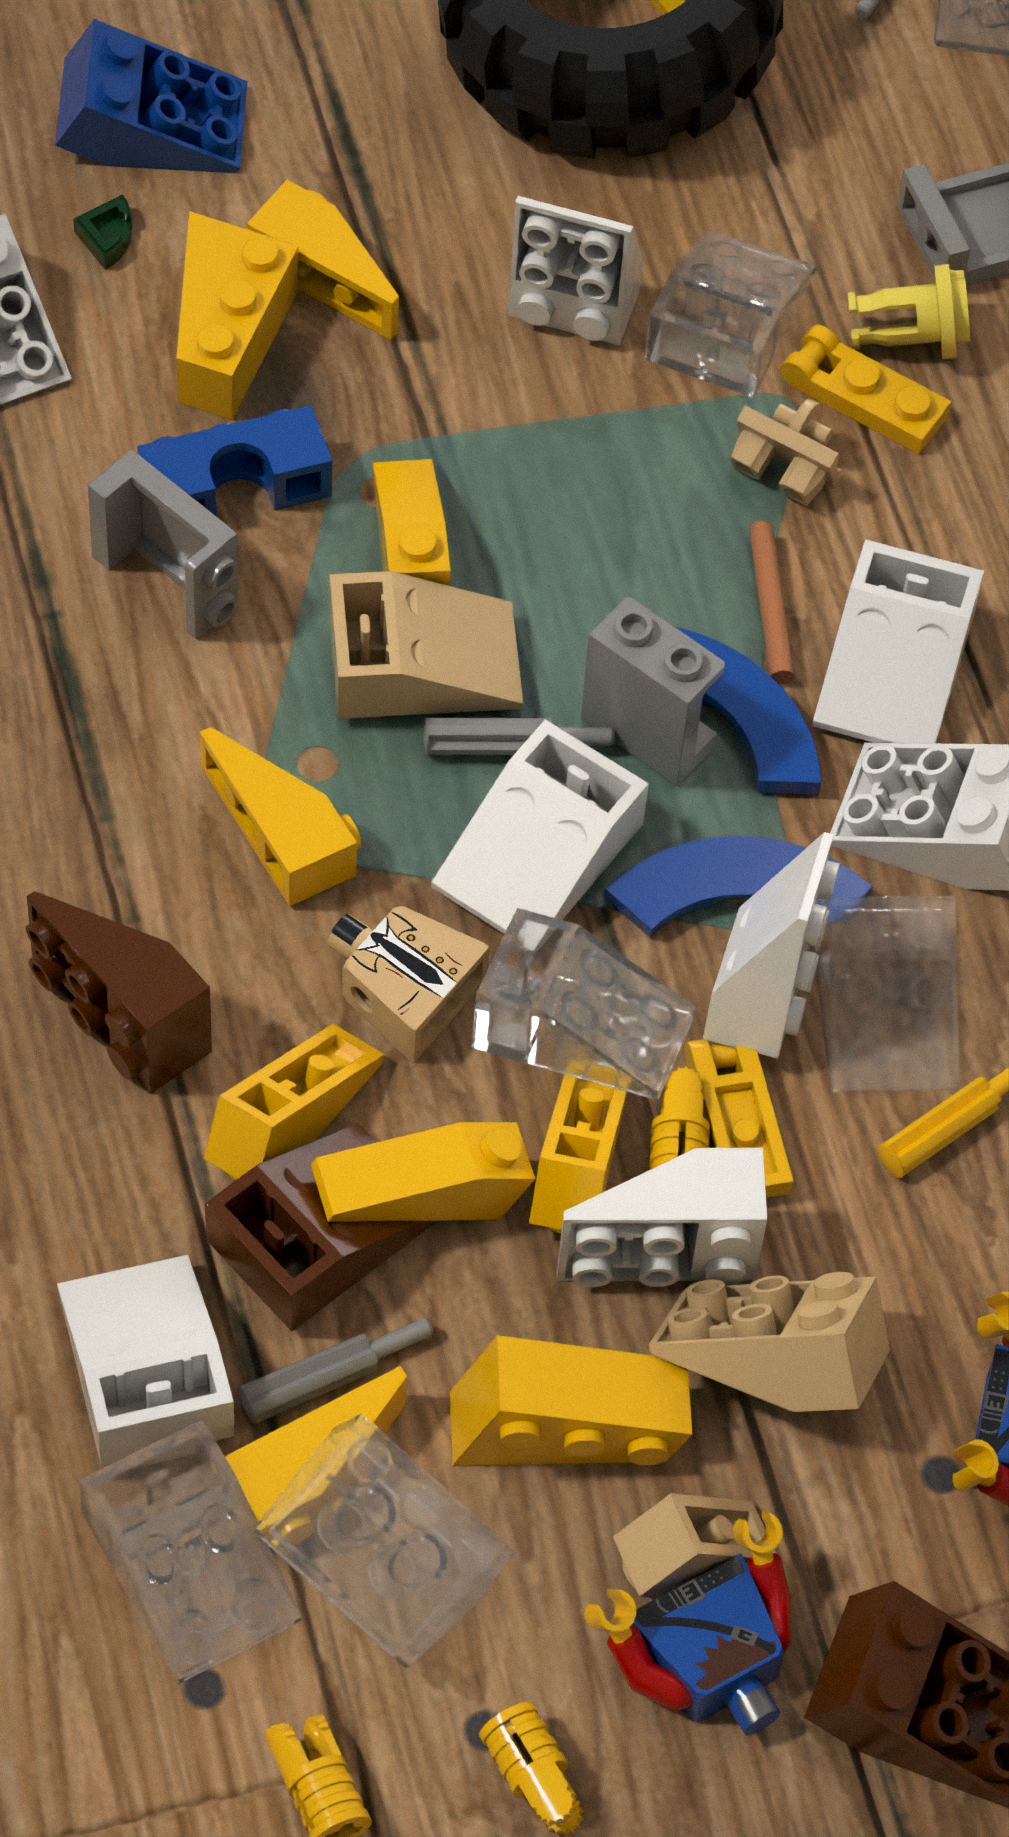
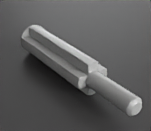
[423,718,615,755]
[238,1318,434,1424]

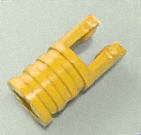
[649,1066,710,1170]
[479,1701,584,1836]
[265,1714,372,1837]

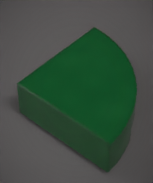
[73,194,132,270]

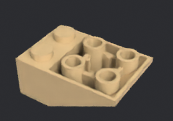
[329,571,523,719]
[648,1272,890,1412]

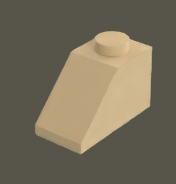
[613,1493,777,1598]

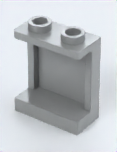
[897,163,1009,285]
[87,450,239,639]
[581,597,725,786]

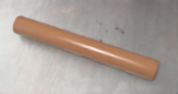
[749,521,794,684]

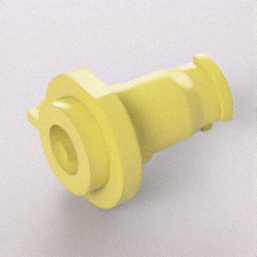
[848,264,971,360]

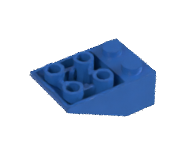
[55,19,248,173]

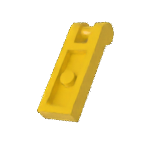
[780,325,952,454]
[685,1039,794,1198]

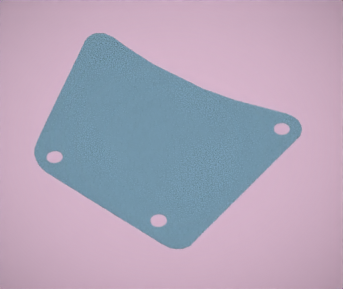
[264,392,799,930]

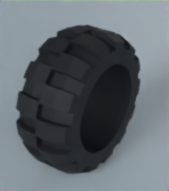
[438,0,783,159]

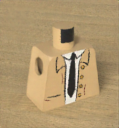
[327,906,490,1063]

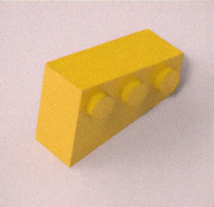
[176,211,299,420]
[449,1335,692,1466]

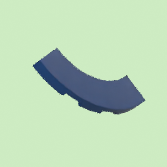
[676,627,821,795]
[604,836,873,937]

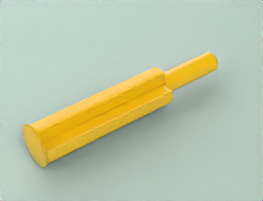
[877,1067,1009,1178]

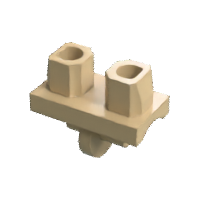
[730,398,843,506]

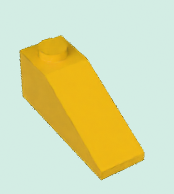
[247,180,399,340]
[372,459,451,586]
[200,727,362,907]
[203,1024,384,1181]
[529,1055,633,1234]
[311,1122,535,1222]
[221,1366,407,1553]

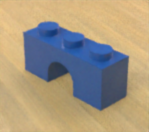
[137,405,332,516]

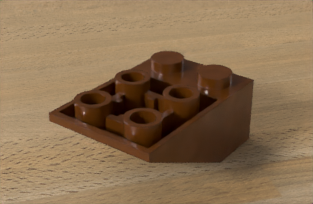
[26,891,212,1094]
[205,1123,437,1332]
[804,1581,1009,1808]

